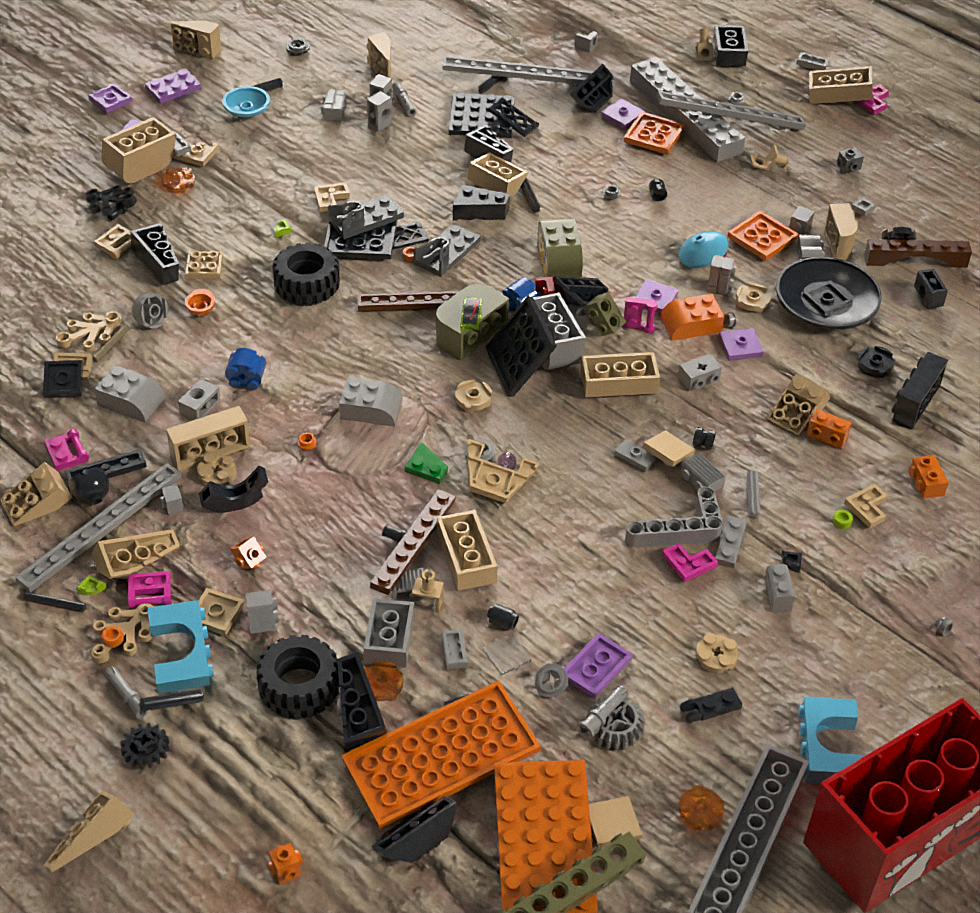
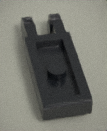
[679,687,742,723]

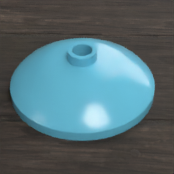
[223,86,270,117]
[678,231,728,268]

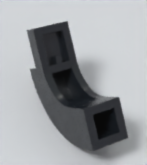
[198,466,269,512]

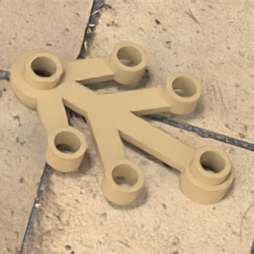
[56,311,122,352]
[91,604,154,664]

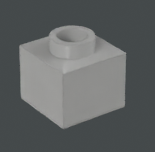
[159,484,184,515]

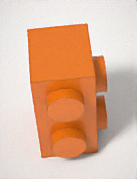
[806,409,852,449]
[909,455,949,499]

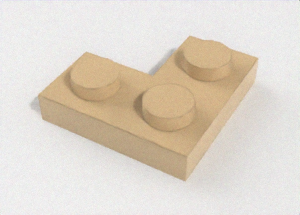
[314,183,350,212]
[844,484,888,528]

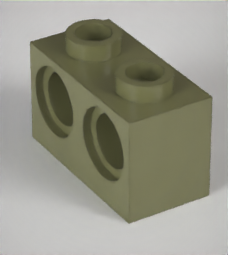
[585,292,626,336]

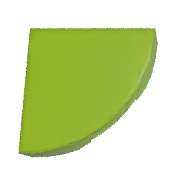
[274,219,291,237]
[76,575,106,595]

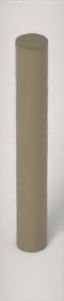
[92,324,130,363]

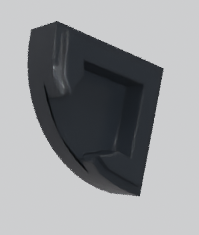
[781,550,802,573]

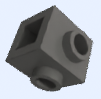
[837,147,864,173]

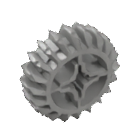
[587,695,645,751]

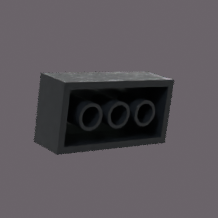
[891,352,948,430]

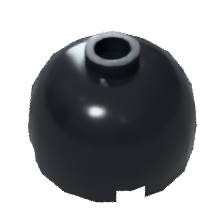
[68,468,110,505]

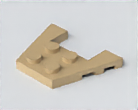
[467,439,539,503]

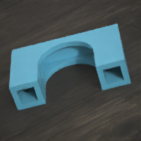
[148,600,214,693]
[798,696,862,784]

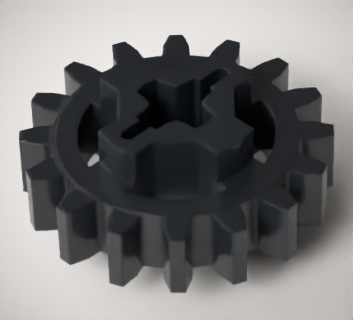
[120,723,170,769]

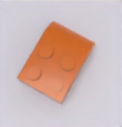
[660,294,724,341]

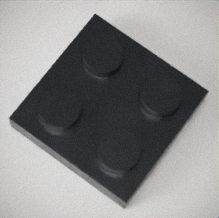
[43,360,83,398]

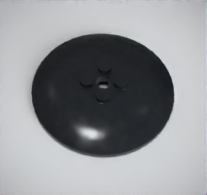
[776,257,882,330]

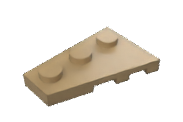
[173,142,219,167]

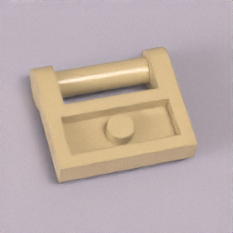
[94,224,131,260]

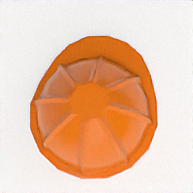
[185,289,215,317]

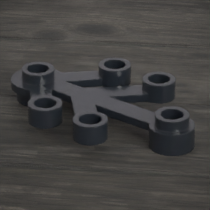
[85,185,136,216]

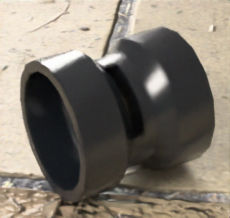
[648,179,668,202]
[692,427,716,449]

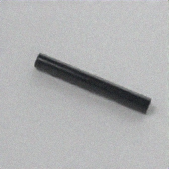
[24,592,86,612]

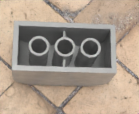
[533,293,586,370]

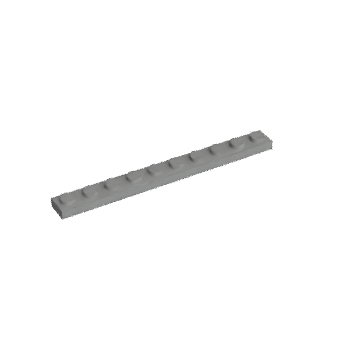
[442,55,594,84]
[656,91,806,130]
[15,463,181,592]

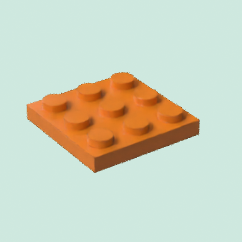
[624,112,685,155]
[727,211,799,261]

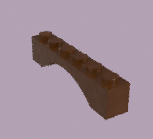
[864,239,972,268]

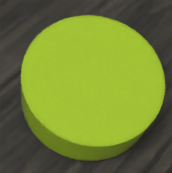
[832,510,853,529]

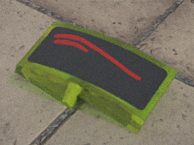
[460,297,483,330]

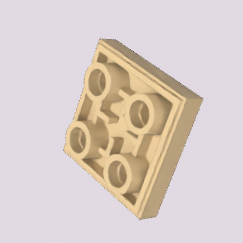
[185,251,223,279]
[642,430,695,467]
[589,796,642,848]

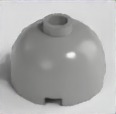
[132,293,168,328]

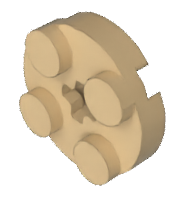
[736,283,771,313]
[455,380,492,413]
[197,454,237,486]
[695,633,738,674]

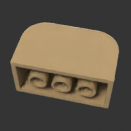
[102,117,175,183]

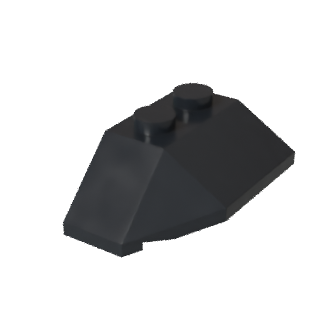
[570,64,613,113]
[553,276,609,306]
[371,796,458,863]

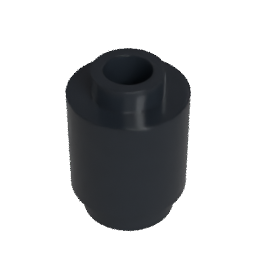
[487,603,519,630]

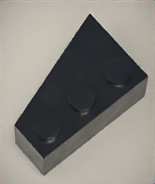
[464,125,513,163]
[453,185,510,221]

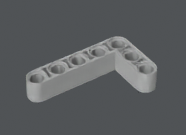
[625,486,723,548]

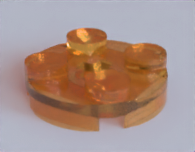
[161,167,195,193]
[365,661,404,701]
[678,785,724,831]

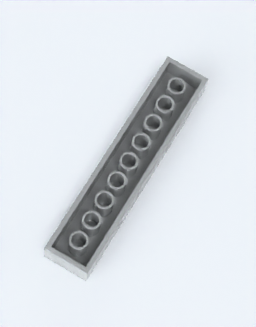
[630,57,745,162]
[688,744,809,913]

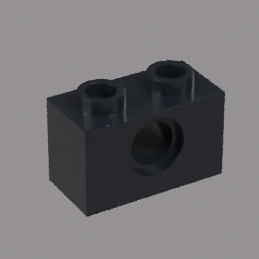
[914,268,948,309]

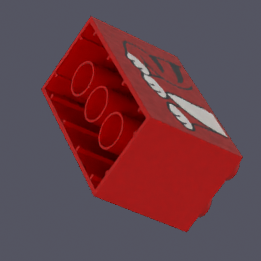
[803,697,980,913]

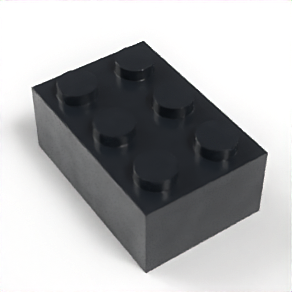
[713,25,748,67]

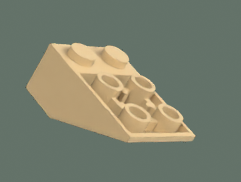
[170,21,222,59]
[366,32,391,78]
[766,374,830,436]
[0,462,73,526]

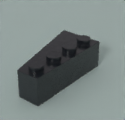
[131,223,179,285]
[337,652,387,753]

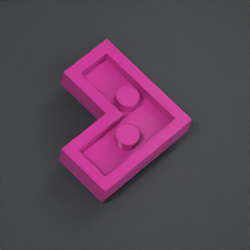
[855,84,889,115]
[662,543,719,583]

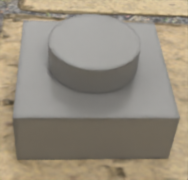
[852,197,876,217]

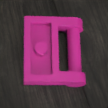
[622,296,657,334]
[44,429,89,471]
[128,571,172,609]

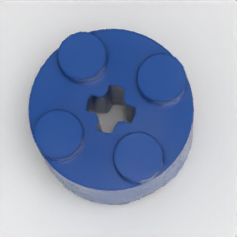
[502,277,542,312]
[225,348,266,390]

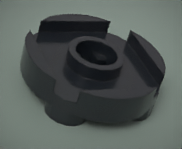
[881,227,916,240]
[858,346,895,378]

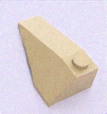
[92,529,180,579]
[44,790,134,872]

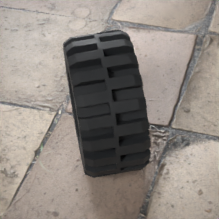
[272,243,340,306]
[256,635,340,719]

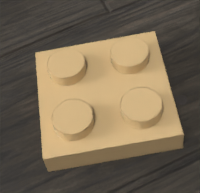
[199,588,245,636]

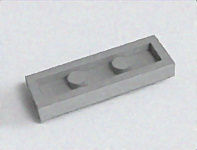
[715,516,747,568]

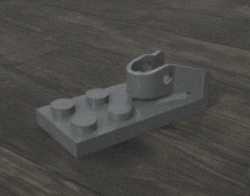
[328,195,404,239]
[414,223,481,277]

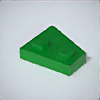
[405,443,448,484]

